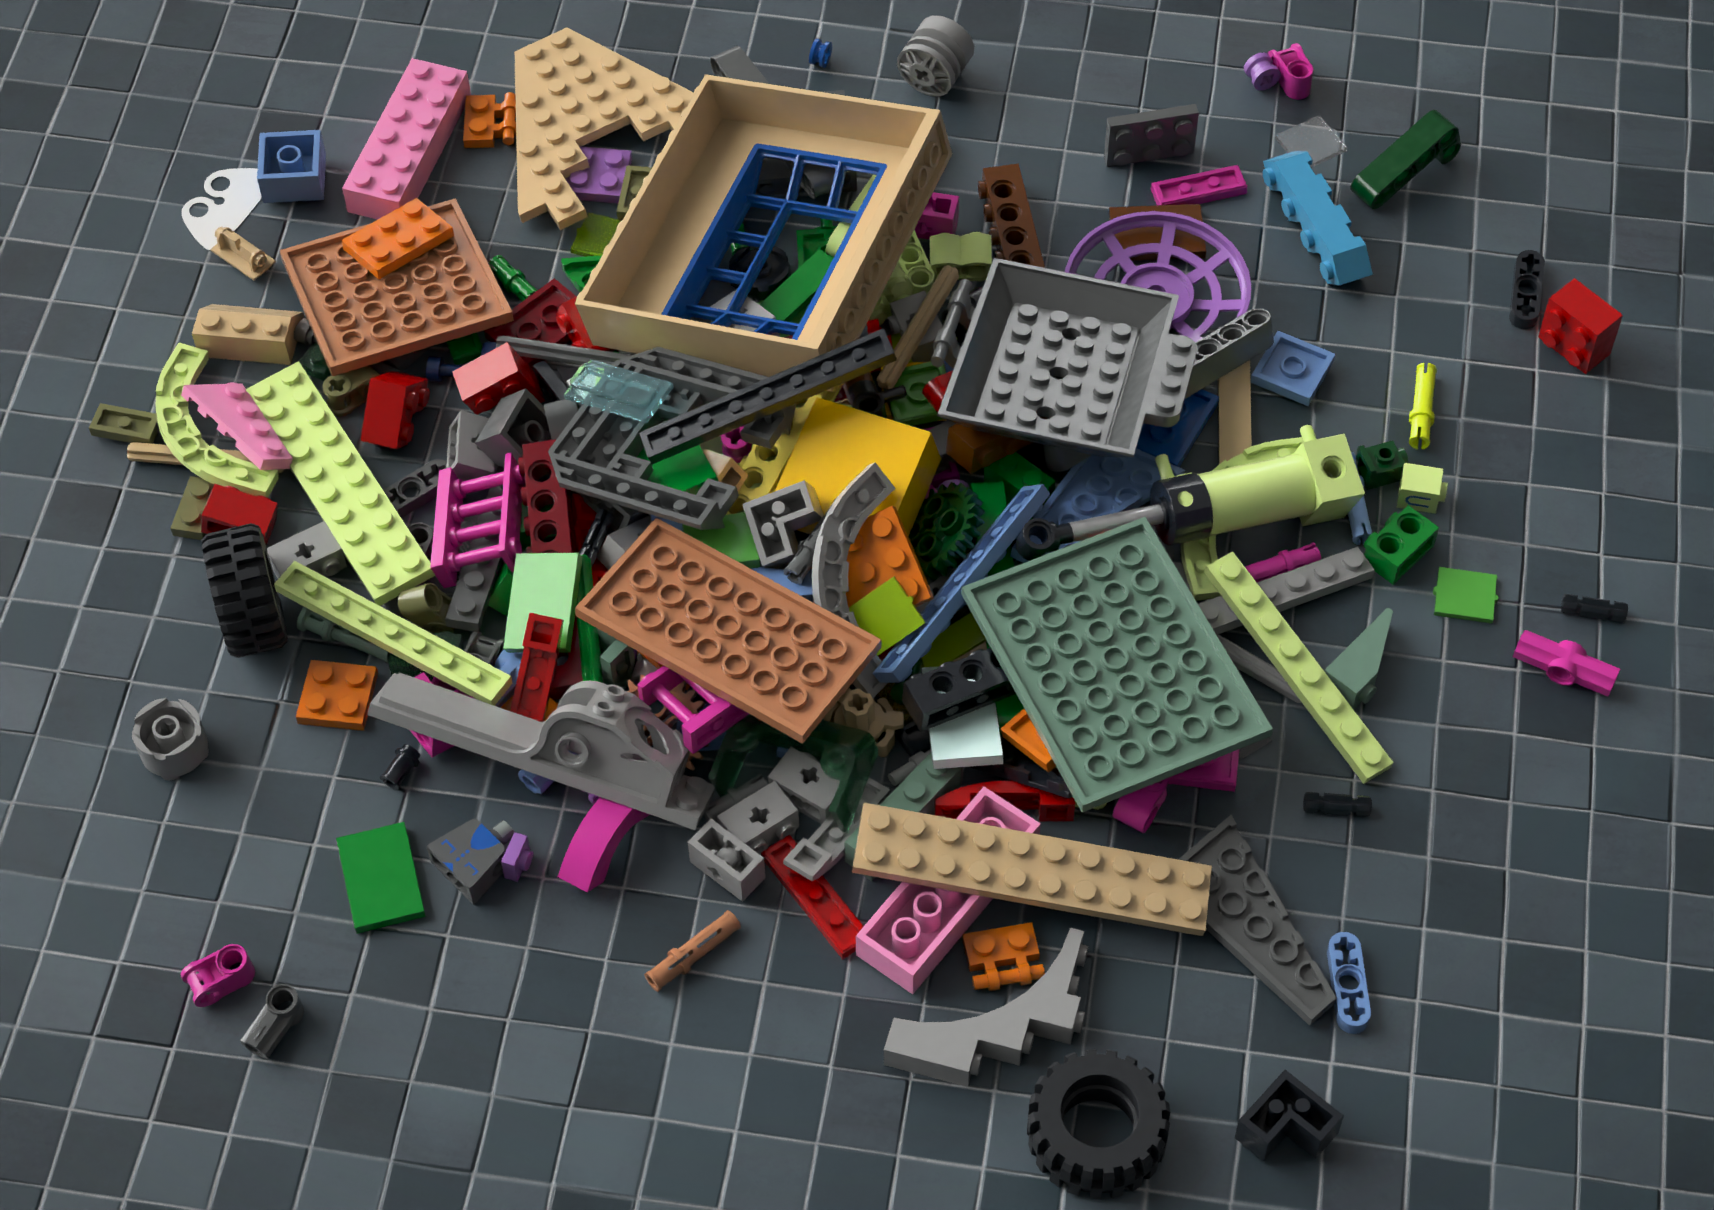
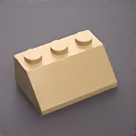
[192,304,304,365]

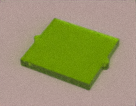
[570,212,622,257]

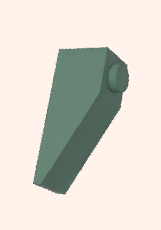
[1324,608,1393,710]

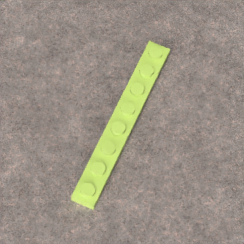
[1204,551,1394,784]
[274,561,513,706]

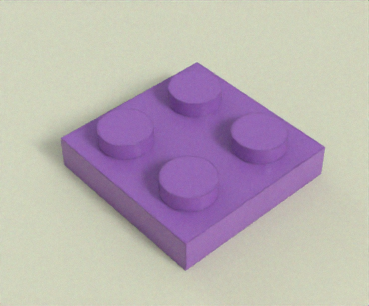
[565,147,632,203]

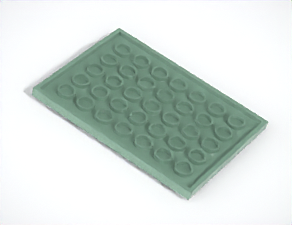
[961,517,1273,813]

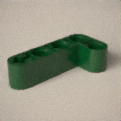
[1350,110,1461,209]

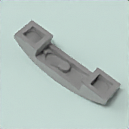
[783,773,890,881]

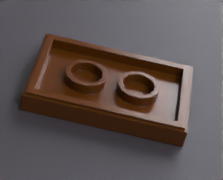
[1109,204,1206,261]

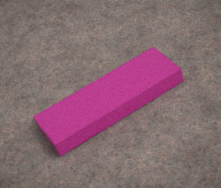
[1151,165,1248,205]

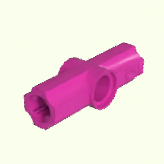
[1513,630,1620,697]

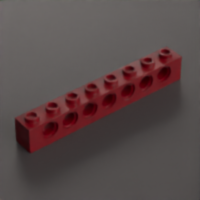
[518,439,583,700]

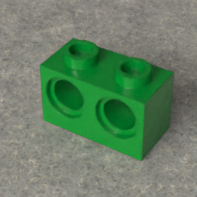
[1363,505,1439,585]

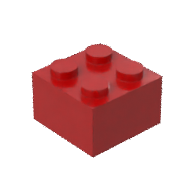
[1538,278,1623,374]

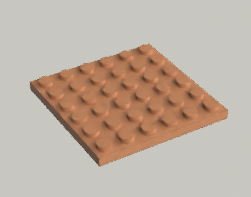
[279,198,514,376]

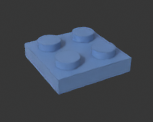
[1251,331,1335,406]

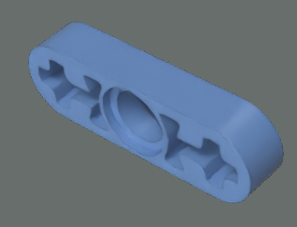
[1327,932,1371,1034]

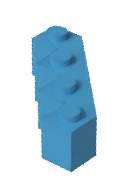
[1262,151,1373,285]

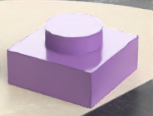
[501,832,533,882]

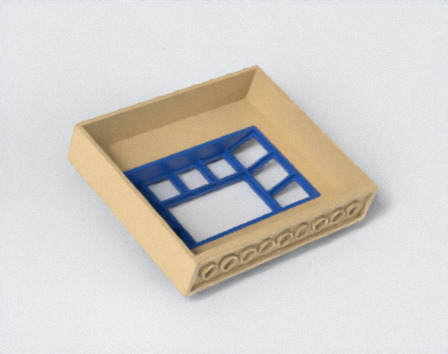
[575,74,952,391]

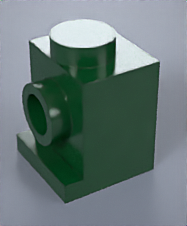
[1356,440,1408,490]

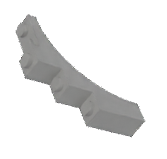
[884,928,1089,1087]

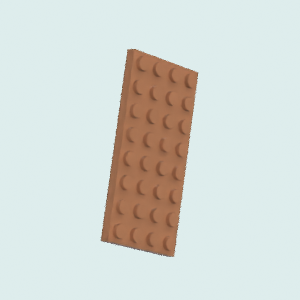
[575,517,881,744]

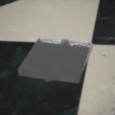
[1275,115,1347,168]

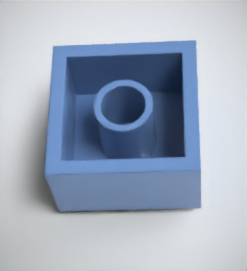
[257,130,326,203]

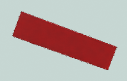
[761,834,864,960]

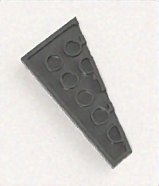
[1178,815,1337,1025]

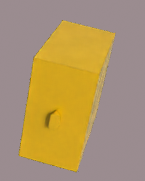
[775,397,941,536]

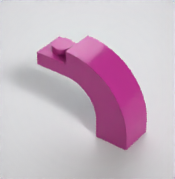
[558,797,650,892]

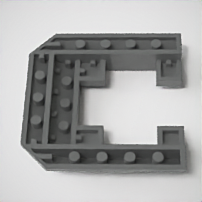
[548,347,796,530]

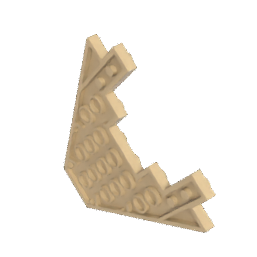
[515,28,694,230]

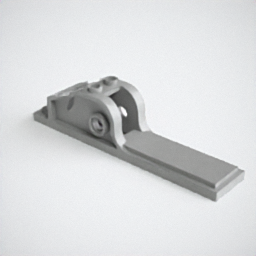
[367,672,716,830]

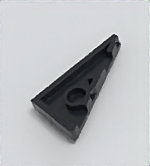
[970,738,1073,798]

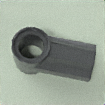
[240,984,304,1059]

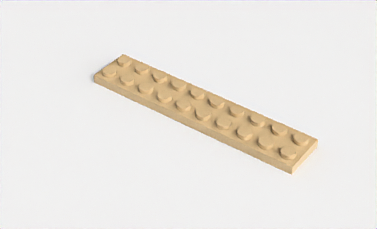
[852,803,1212,936]

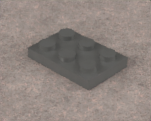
[1104,104,1199,167]

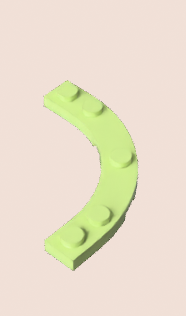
[155,343,279,497]
[1181,437,1303,601]

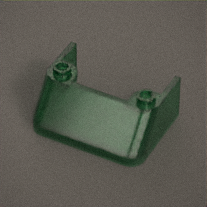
[708,714,878,833]

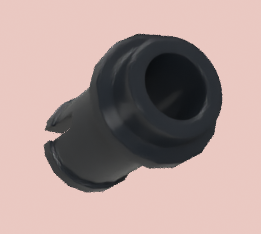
[380,744,421,790]

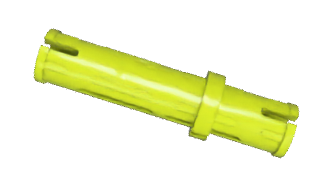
[1409,363,1437,449]

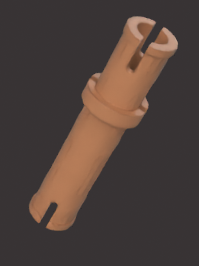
[644,910,741,992]

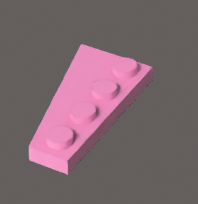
[181,382,293,470]

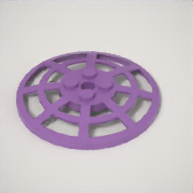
[1065,211,1251,343]

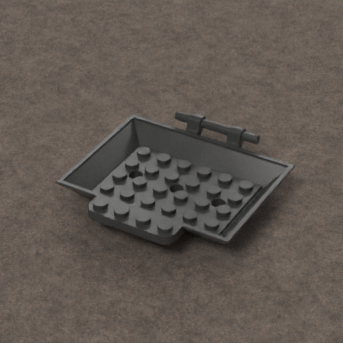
[931,258,1198,457]

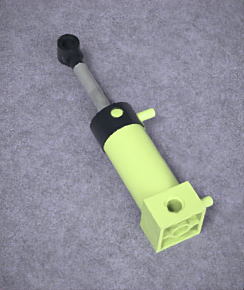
[1016,425,1365,561]

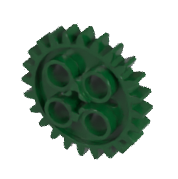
[908,482,985,581]

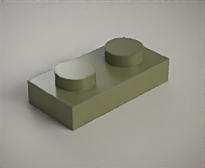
[616,165,652,220]
[89,403,159,444]
[170,476,214,540]

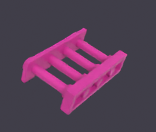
[430,452,525,588]
[637,666,749,754]

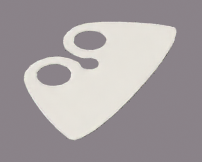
[182,168,262,250]

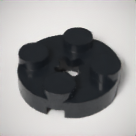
[729,246,791,300]

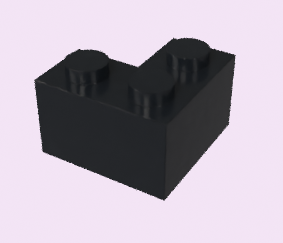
[1235,1070,1344,1161]

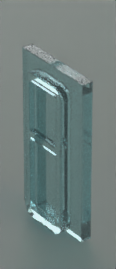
[564,359,674,423]

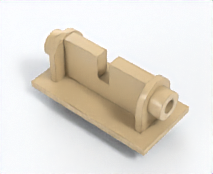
[210,227,276,281]

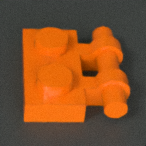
[463,92,516,148]
[962,922,1045,991]

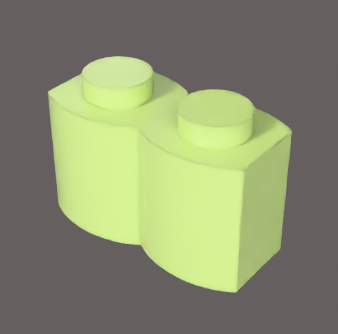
[930,232,992,281]

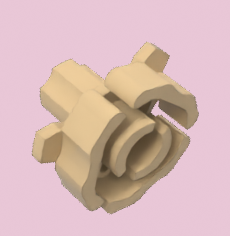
[823,688,904,765]

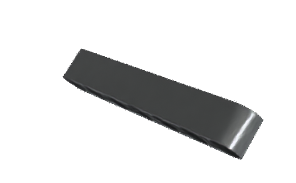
[710,45,836,199]

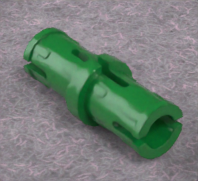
[489,255,537,302]

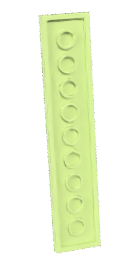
[246,361,435,606]

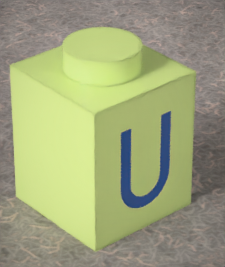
[1396,463,1448,514]

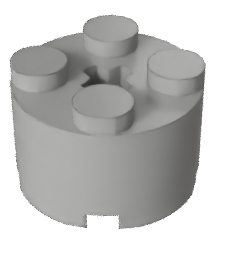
[132,698,209,781]

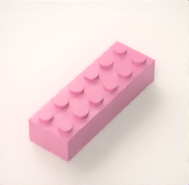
[342,58,471,220]
[856,787,1041,994]

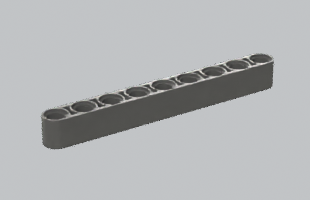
[1042,309,1274,472]

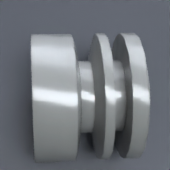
[897,15,974,96]

